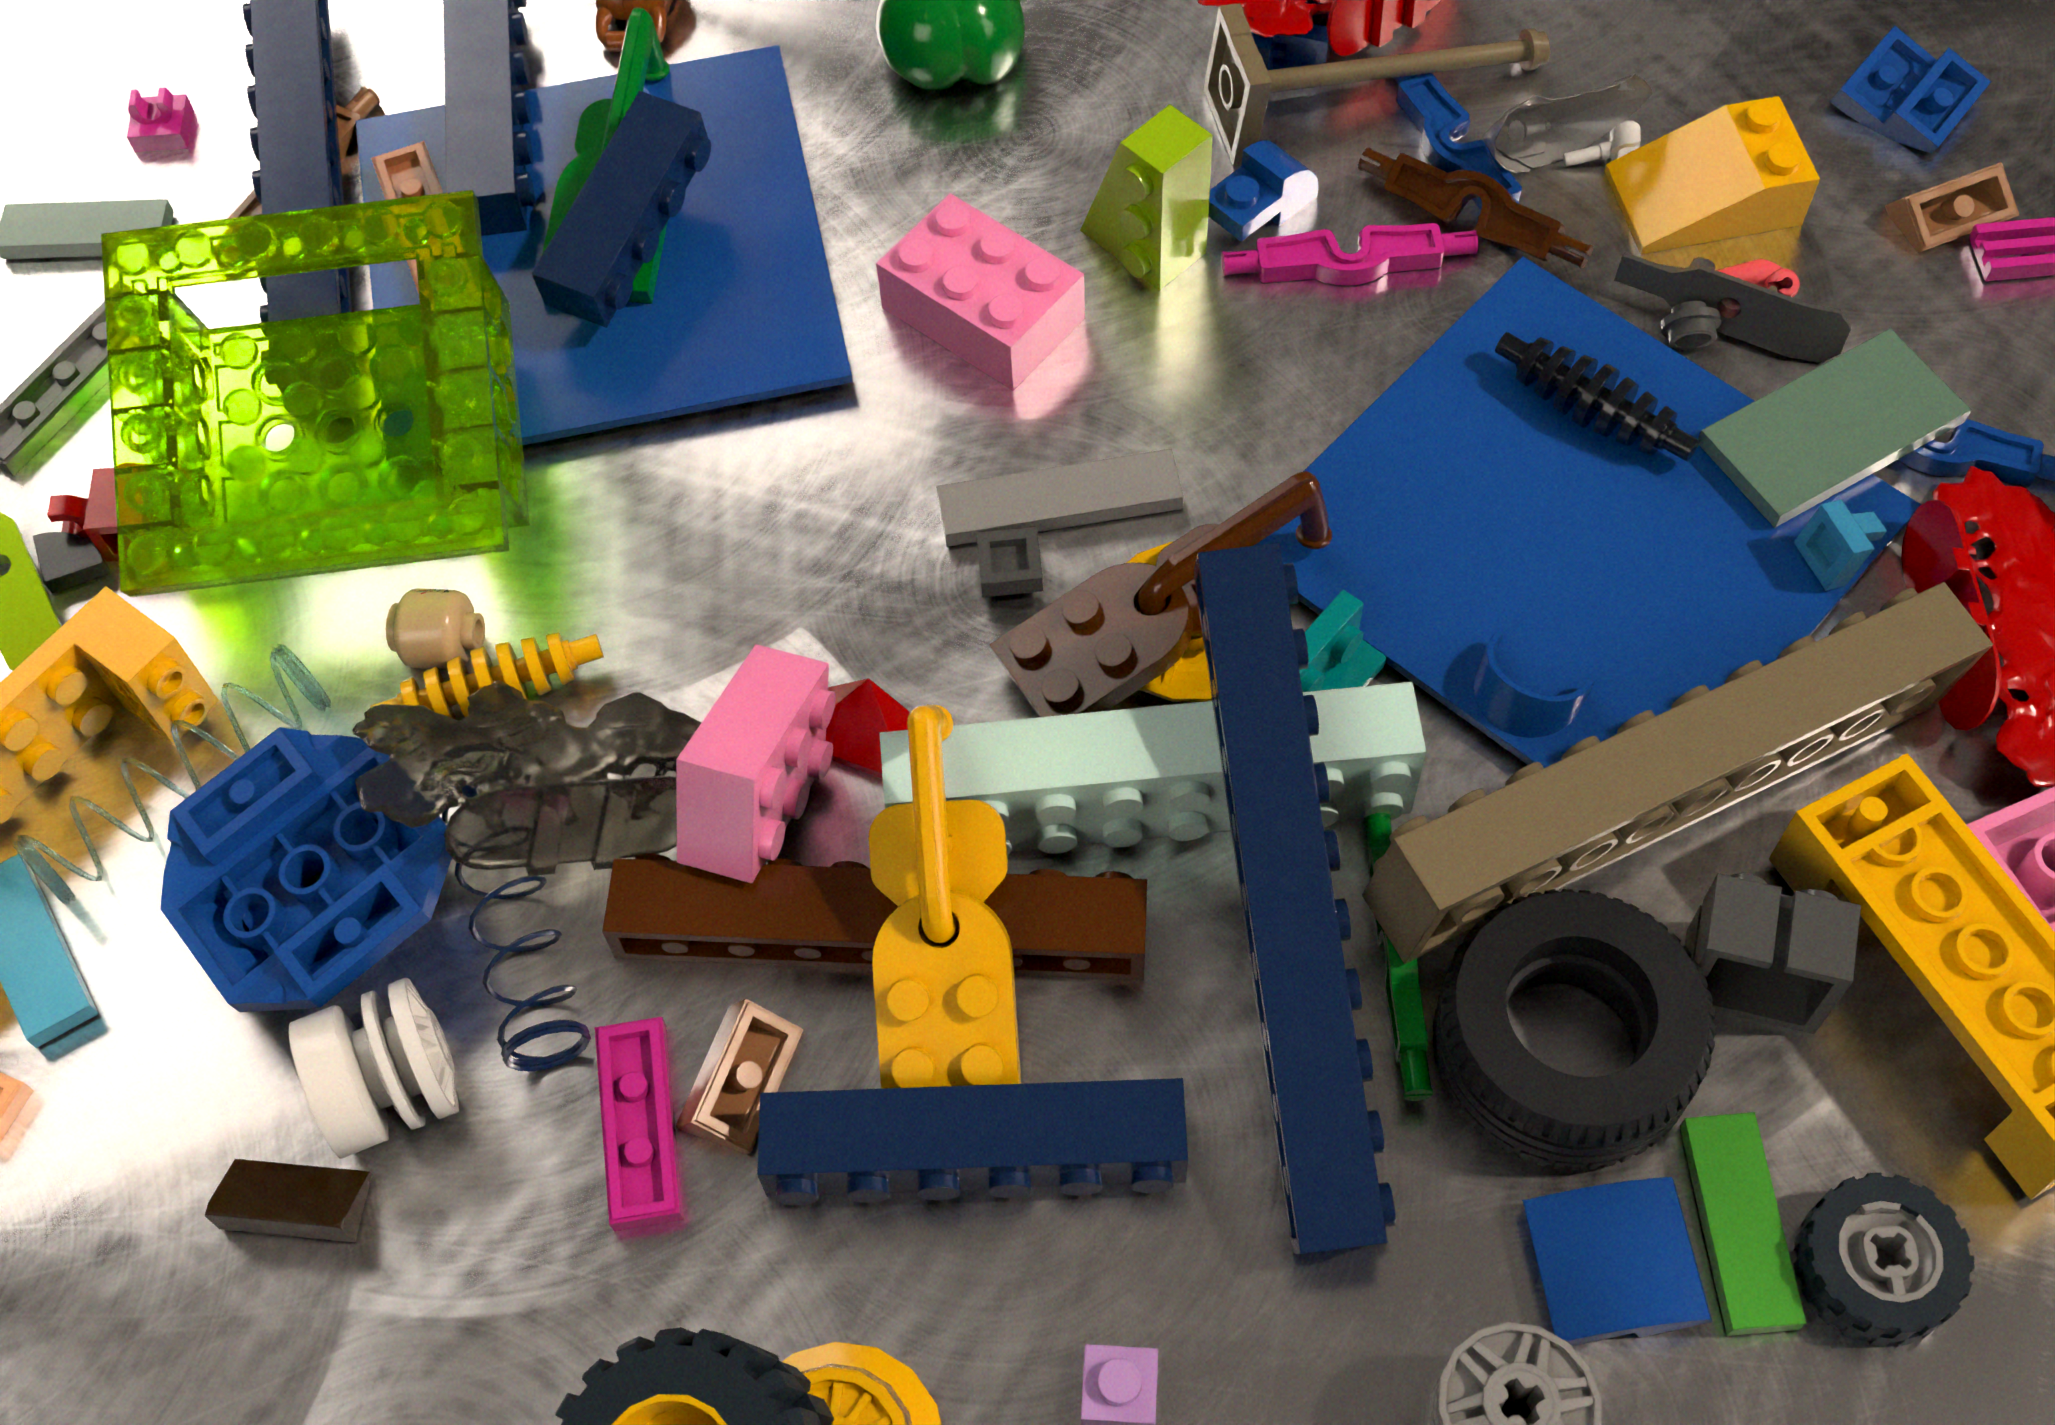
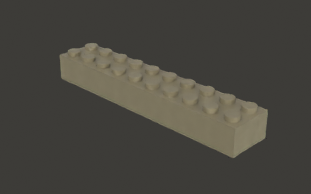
[1362,582,1993,964]

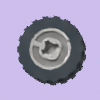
[1793,1173,1975,1347]

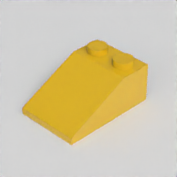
[1604,96,1820,255]

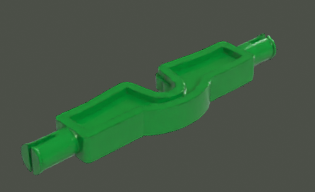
[1363,813,1433,1101]

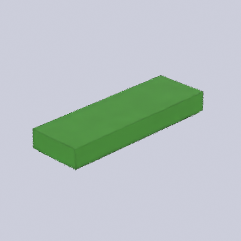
[1680,1112,1806,1336]

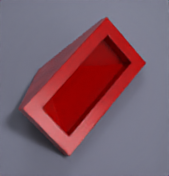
[825,678,910,779]

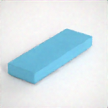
[0,853,99,1048]

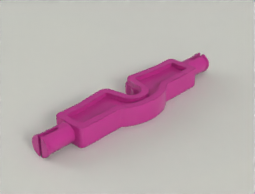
[1221,223,1478,286]

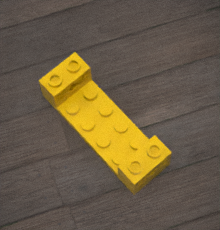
[0,586,219,825]
[1769,753,2055,1200]

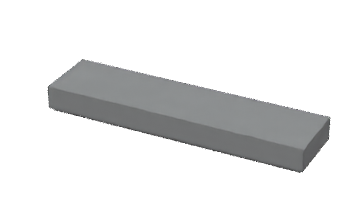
[936,449,1184,547]

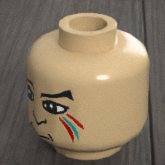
[385,588,485,670]

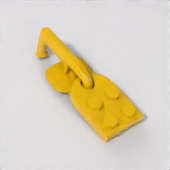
[868,704,1021,1089]

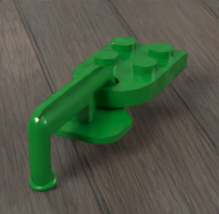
[536,7,670,304]

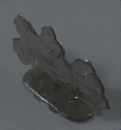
[352,680,702,876]

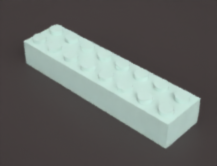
[880,682,1426,855]

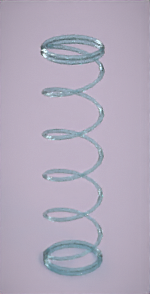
[12,644,331,905]

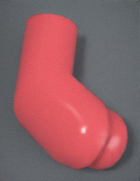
[1716,259,1800,298]

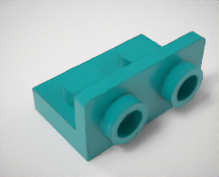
[1299,590,1386,692]

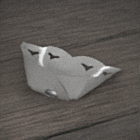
[1482,74,1653,172]

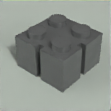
[1684,873,1861,1034]

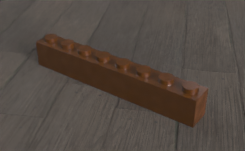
[602,853,1148,980]

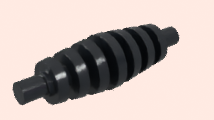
[1495,332,1700,462]

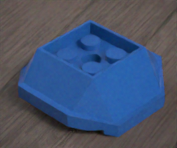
[160,727,458,1012]

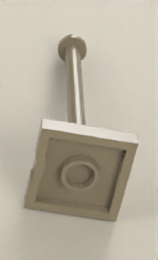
[1203,3,1550,166]

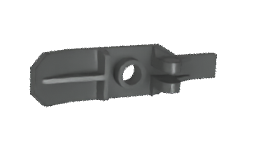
[1614,252,1851,363]

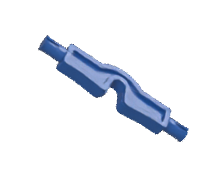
[1394,73,1522,210]
[1898,419,2055,487]

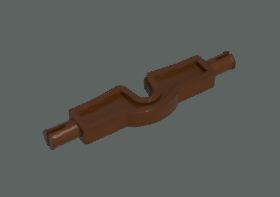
[1358,147,1594,269]

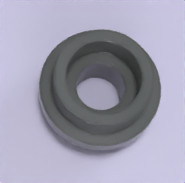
[1660,301,1721,350]

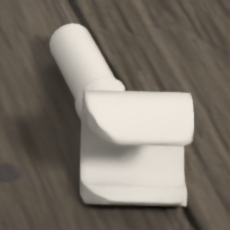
[1563,121,1641,167]

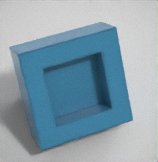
[1794,499,1887,591]

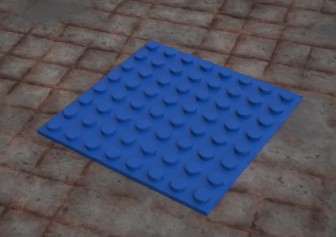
[356,45,853,470]
[1254,256,1921,768]

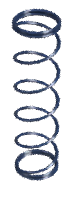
[430,745,591,1071]

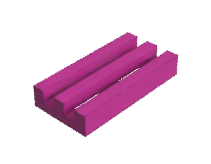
[1969,217,2055,281]

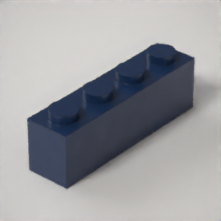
[531,91,711,328]

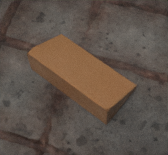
[1885,162,2020,253]
[676,999,804,1154]

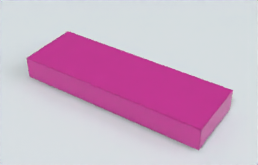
[595,1016,684,1232]

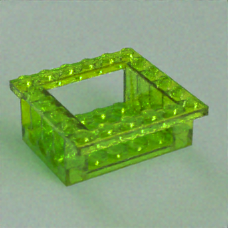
[101,190,530,597]

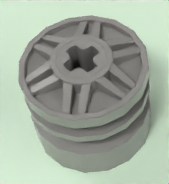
[1424,1322,1602,1425]

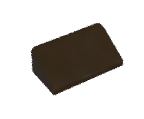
[204,1159,372,1243]

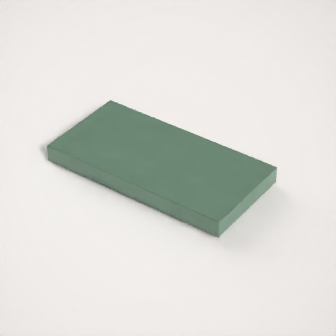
[1698,328,1972,528]

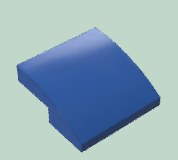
[1829,25,1991,153]
[1523,1177,1713,1346]

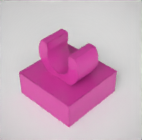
[127,87,194,153]

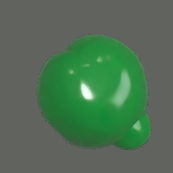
[876,0,1025,90]

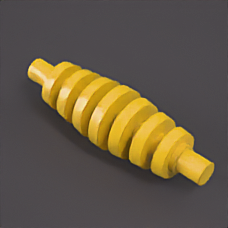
[370,632,604,730]

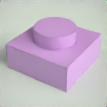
[1081,1344,1158,1425]

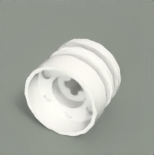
[288,978,459,1159]

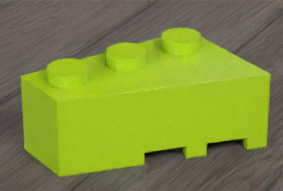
[1080,104,1213,291]

